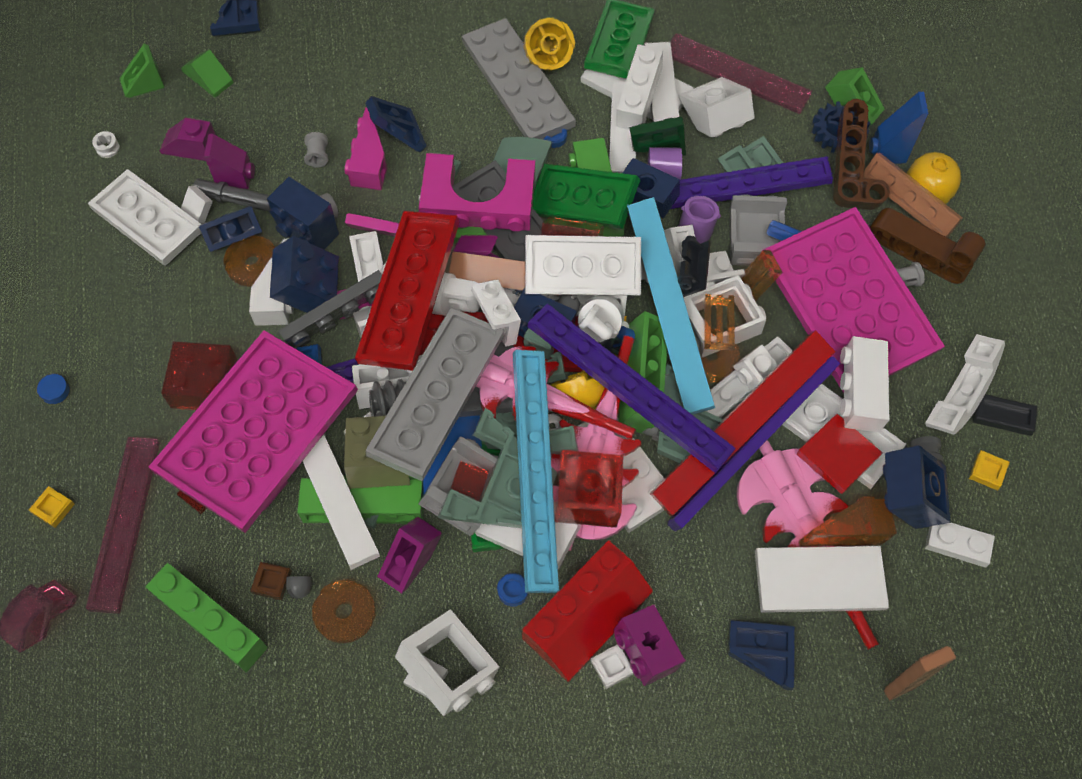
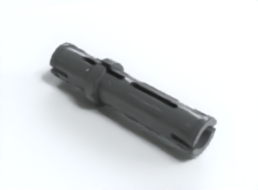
[193,178,271,212]

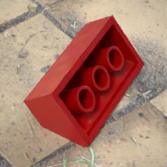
[522,540,653,683]

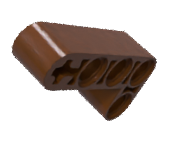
[833,99,890,210]
[869,208,986,284]

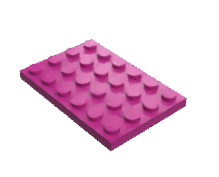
[759,207,945,393]
[149,330,358,533]

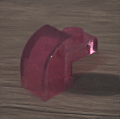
[0,579,76,653]

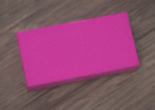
[345,213,399,237]

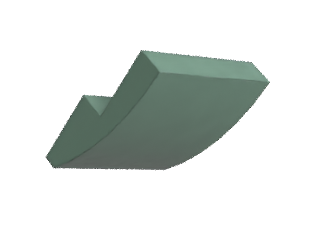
[717,136,783,196]
[493,137,552,189]

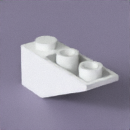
[249,239,294,326]

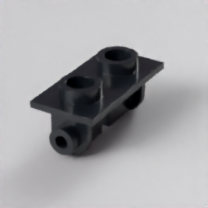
[678,236,711,297]

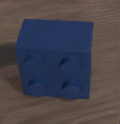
[267,177,339,250]
[269,236,339,313]
[883,445,951,529]

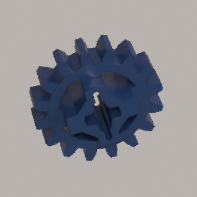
[811,101,870,153]

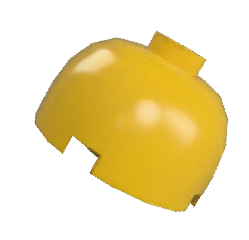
[523,17,575,71]
[907,152,961,204]
[550,371,605,409]

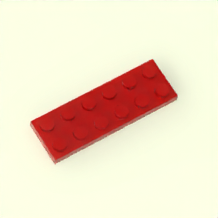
[355,211,460,371]

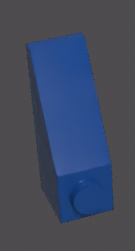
[869,92,928,164]

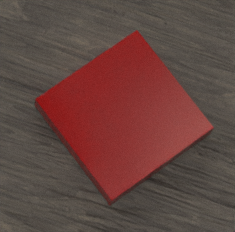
[796,414,883,494]

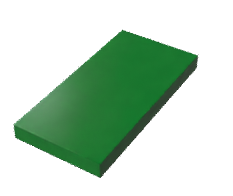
[584,0,655,79]
[532,163,640,229]

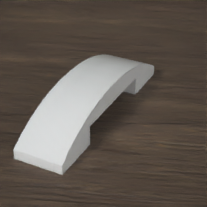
[925,334,1005,434]

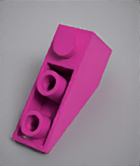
[345,107,387,190]

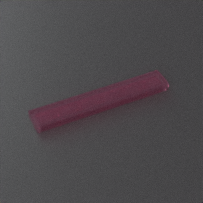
[670,33,812,114]
[86,437,160,614]

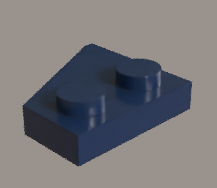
[210,0,260,36]
[365,96,426,152]
[728,621,795,691]

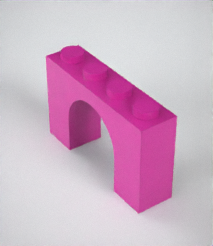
[419,153,535,231]

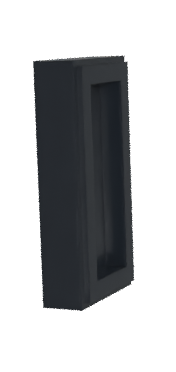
[973,394,1038,436]

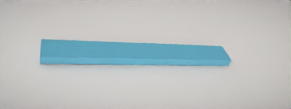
[627,197,715,415]
[513,350,559,593]

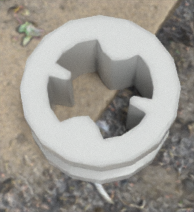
[92,131,120,158]

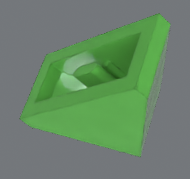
[120,44,165,98]
[181,49,234,98]

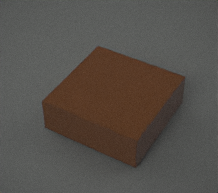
[250,562,292,601]

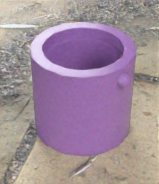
[647,147,682,180]
[678,196,721,244]

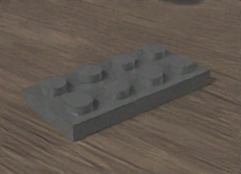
[453,160,554,261]
[278,270,382,348]

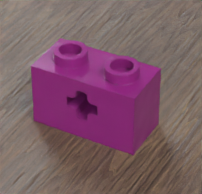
[614,604,685,686]

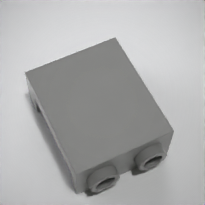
[729,194,787,266]
[418,437,498,536]

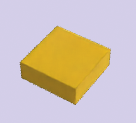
[969,450,1009,491]
[29,486,75,528]

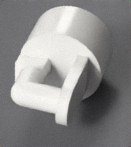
[432,272,480,316]
[578,295,624,342]

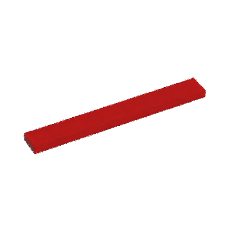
[649,330,836,516]

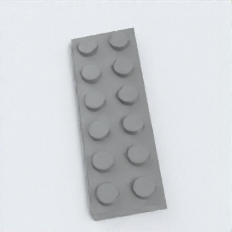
[462,18,576,140]
[365,307,504,481]

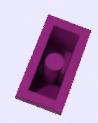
[159,118,216,161]
[204,134,255,189]
[377,517,442,594]

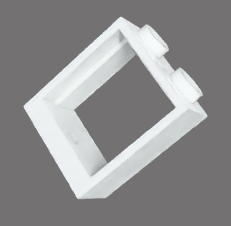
[683,275,766,358]
[395,609,499,716]

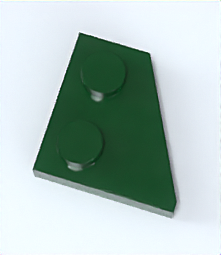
[629,116,686,156]

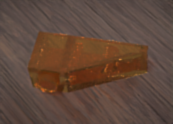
[799,496,897,547]

